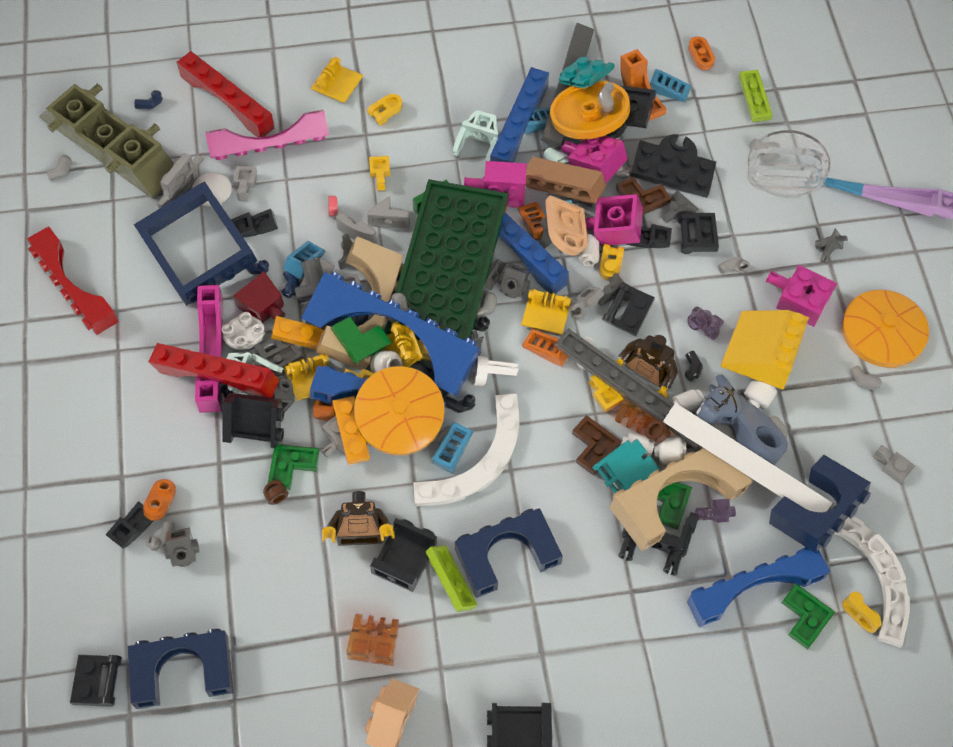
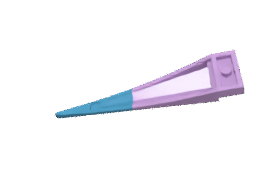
[792,170,953,219]

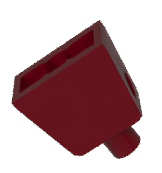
[233,272,285,323]

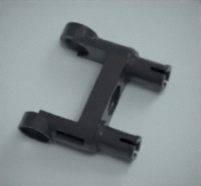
[618,512,699,576]

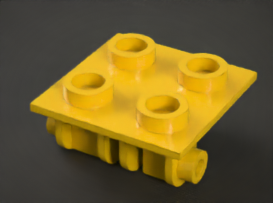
[311,57,363,103]
[521,288,572,335]
[380,322,424,367]
[284,354,329,401]

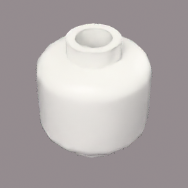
[370,351,403,373]
[744,379,777,409]
[654,436,686,465]

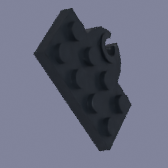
[606,85,656,139]
[630,134,717,198]

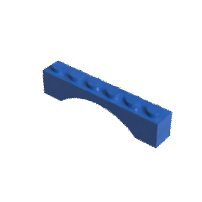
[490,67,549,163]
[498,212,569,294]
[309,366,446,407]
[687,547,830,627]

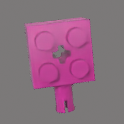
[562,136,628,184]
[464,161,527,208]
[585,194,643,246]
[766,265,837,327]

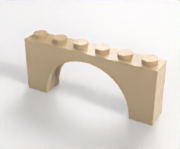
[316,236,404,370]
[609,447,753,551]

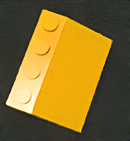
[720,310,809,390]

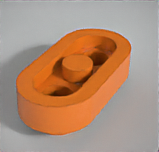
[688,36,715,70]
[143,479,176,521]

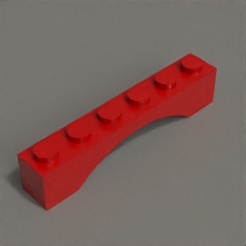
[177,51,275,137]
[27,226,118,335]
[148,343,279,398]

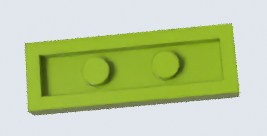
[738,70,773,122]
[426,545,478,612]

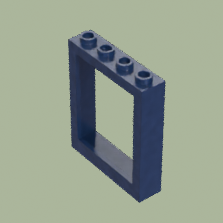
[134,181,258,306]

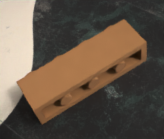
[525,157,606,204]

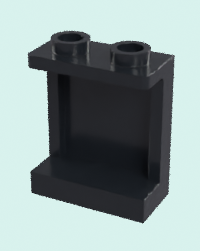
[222,392,285,449]
[370,518,437,592]
[487,703,552,747]

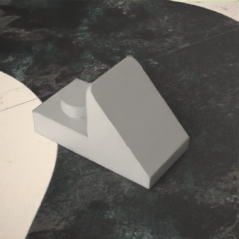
[367,196,410,229]

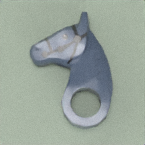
[696,374,788,465]

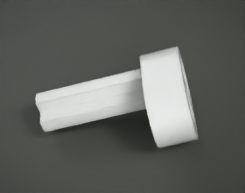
[471,356,519,387]

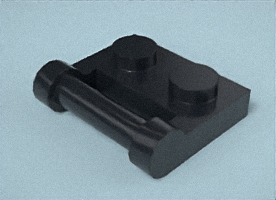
[678,213,719,254]
[602,282,655,336]
[70,655,122,707]

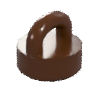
[645,420,671,444]
[263,480,289,505]

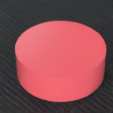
[328,196,338,216]

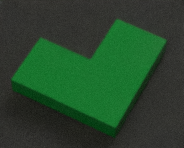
[331,317,392,365]
[267,444,320,490]
[657,482,692,530]
[781,583,835,650]

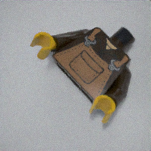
[614,335,678,399]
[322,491,395,546]

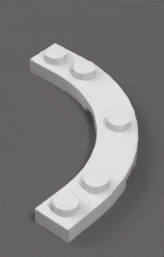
[413,394,519,507]
[828,507,910,648]

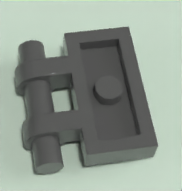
[248,336,303,375]

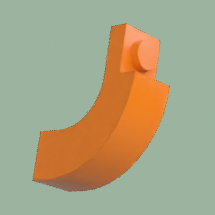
[620,49,667,121]

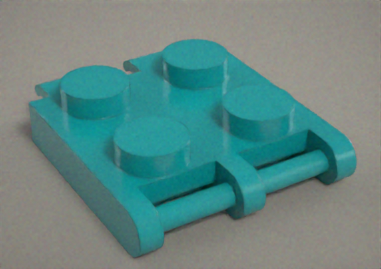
[558,57,615,89]
[592,439,659,493]

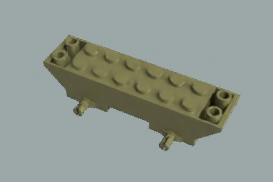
[39,83,174,199]

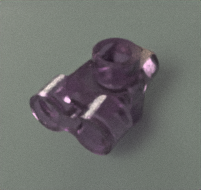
[687,306,724,340]
[695,498,736,523]

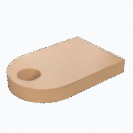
[545,195,588,256]

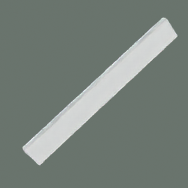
[663,403,832,512]

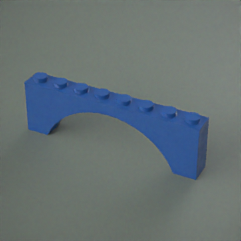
[301,272,481,397]

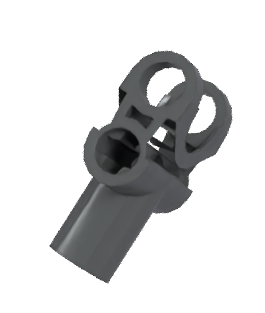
[295,258,323,325]

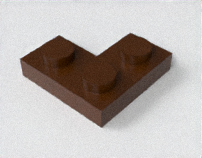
[616,176,672,215]
[572,415,621,476]

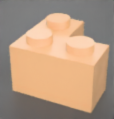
[365,678,419,747]

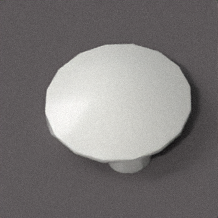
[192,173,232,208]
[222,312,265,350]

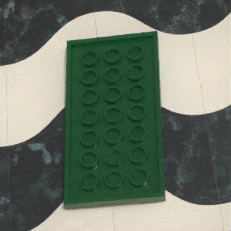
[385,179,509,340]

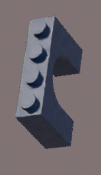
[769,455,871,553]
[455,508,563,598]
[128,629,233,709]

